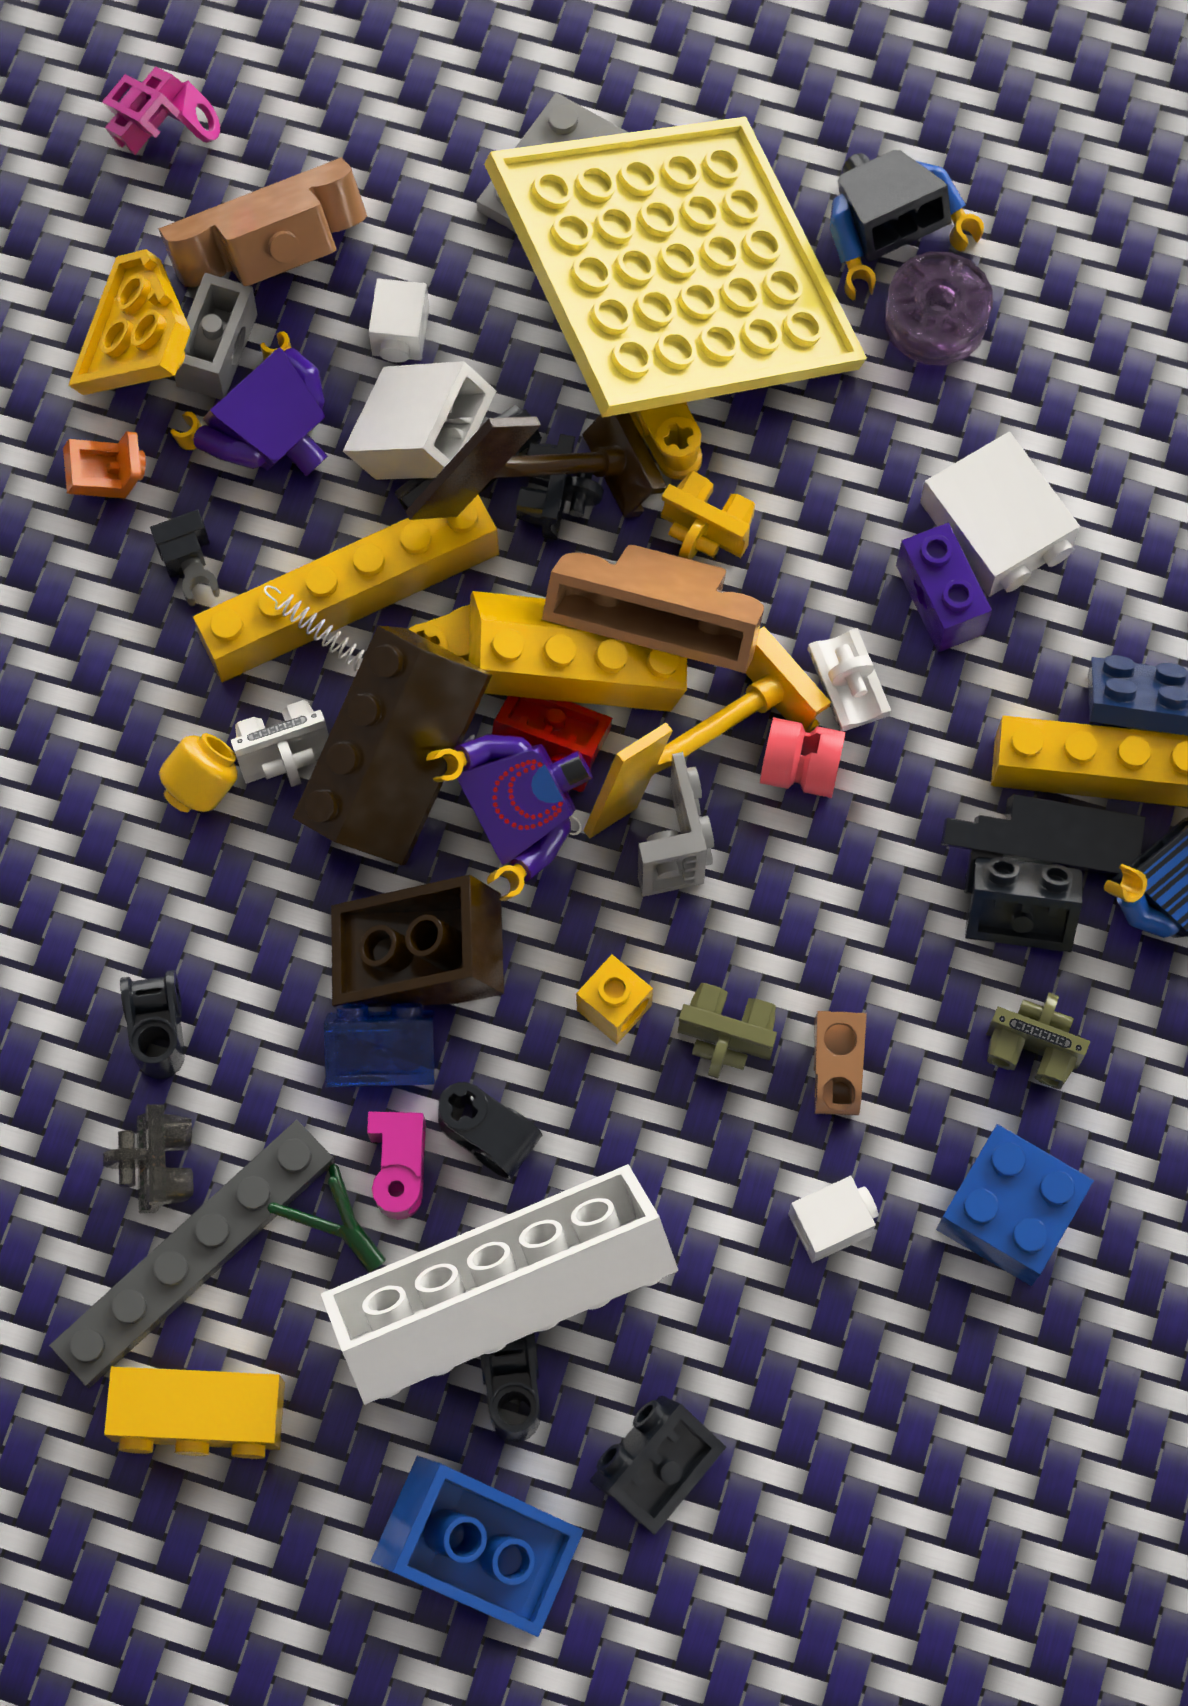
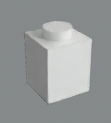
[369,278,429,362]
[788,1176,879,1263]

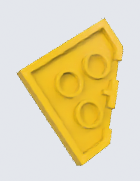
[68,249,191,395]

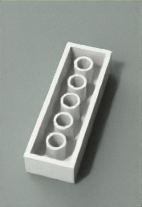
[321,1164,678,1405]

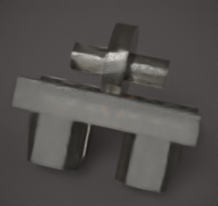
[103,1104,194,1213]

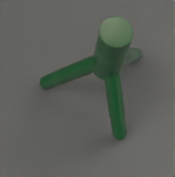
[267,1164,386,1273]

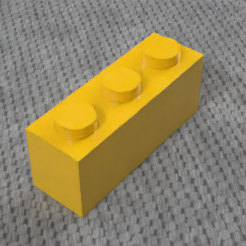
[104,1367,285,1459]

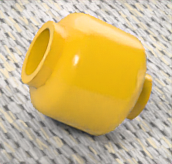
[159,733,238,812]

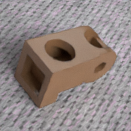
[814,1011,867,1115]

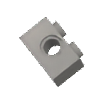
[175,273,257,400]

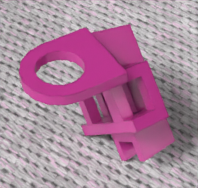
[102,66,220,155]

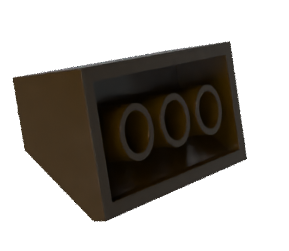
[292,626,492,865]

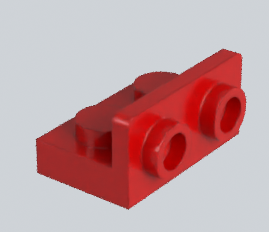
[491,696,613,792]

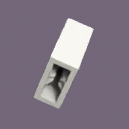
[343,361,496,479]
[920,431,1080,597]

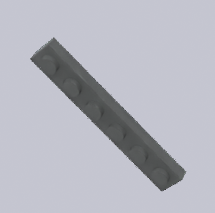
[49,1119,335,1389]

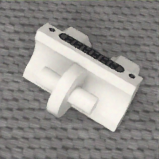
[808,628,891,731]
[231,700,329,787]

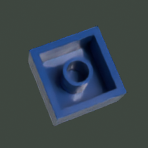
[936,1124,1094,1287]

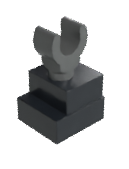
[150,509,220,606]

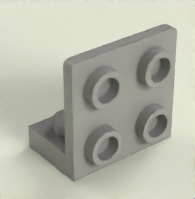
[638,752,714,897]

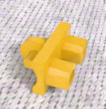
[661,471,755,560]

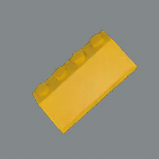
[469,591,687,712]

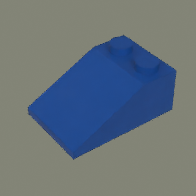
[370,1455,584,1637]

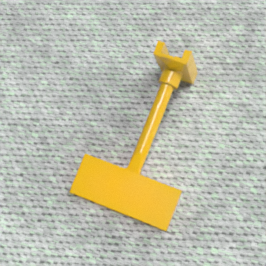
[583,627,831,838]

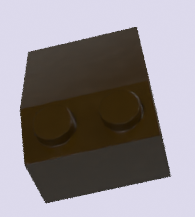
[331,874,504,1009]

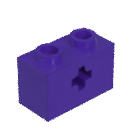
[896,522,992,653]

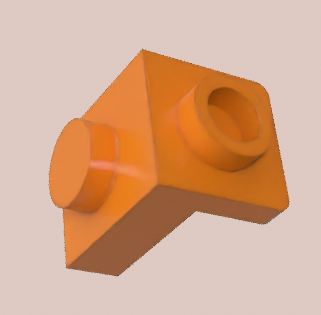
[63,431,146,499]

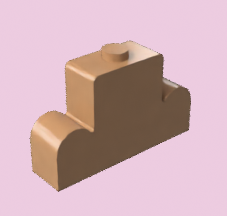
[158,157,367,287]
[542,545,764,673]

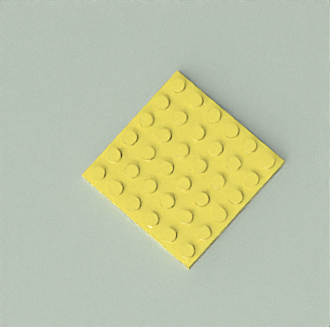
[484,117,867,418]

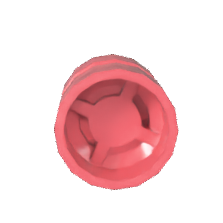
[760,717,846,798]

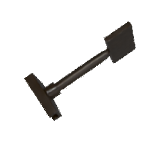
[406,413,667,520]

